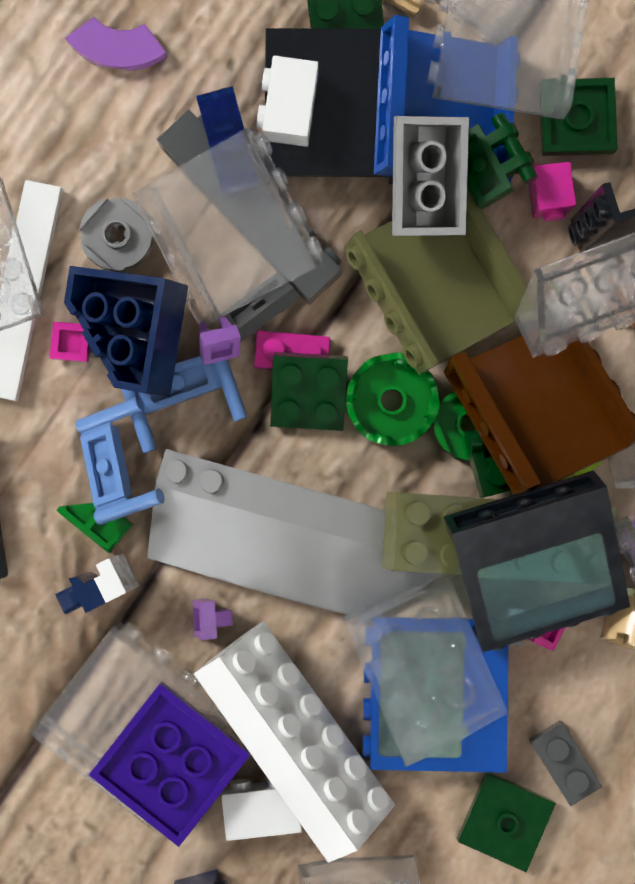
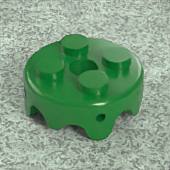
[346,352,440,447]

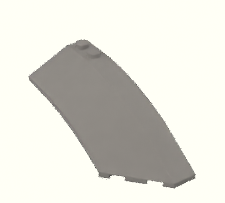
[147,449,442,619]

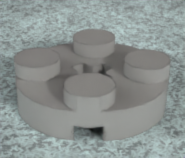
[80,198,155,273]

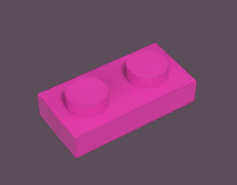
[254,331,330,370]

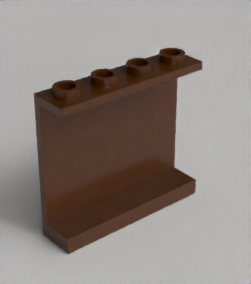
[444,307,635,495]

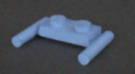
[121,356,248,454]
[75,396,165,525]

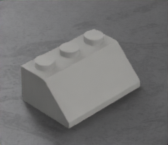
[392,116,469,236]

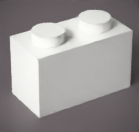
[257,55,318,147]
[221,778,302,841]

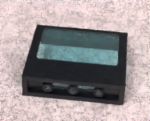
[443,470,630,652]

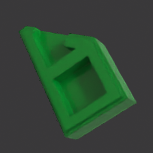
[56,503,134,553]

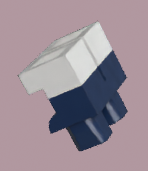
[55,553,140,615]

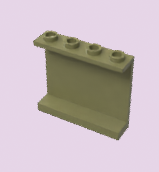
[344,185,539,375]

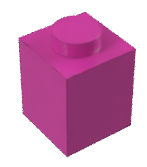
[529,162,576,222]

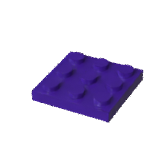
[88,681,251,847]

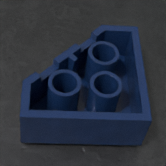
[64,266,189,397]

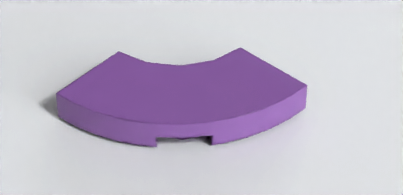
[65,17,168,71]

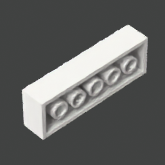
[194,621,395,863]

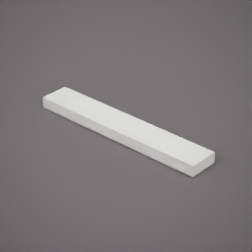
[0,180,63,402]

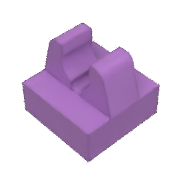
[199,317,241,365]
[192,599,233,640]

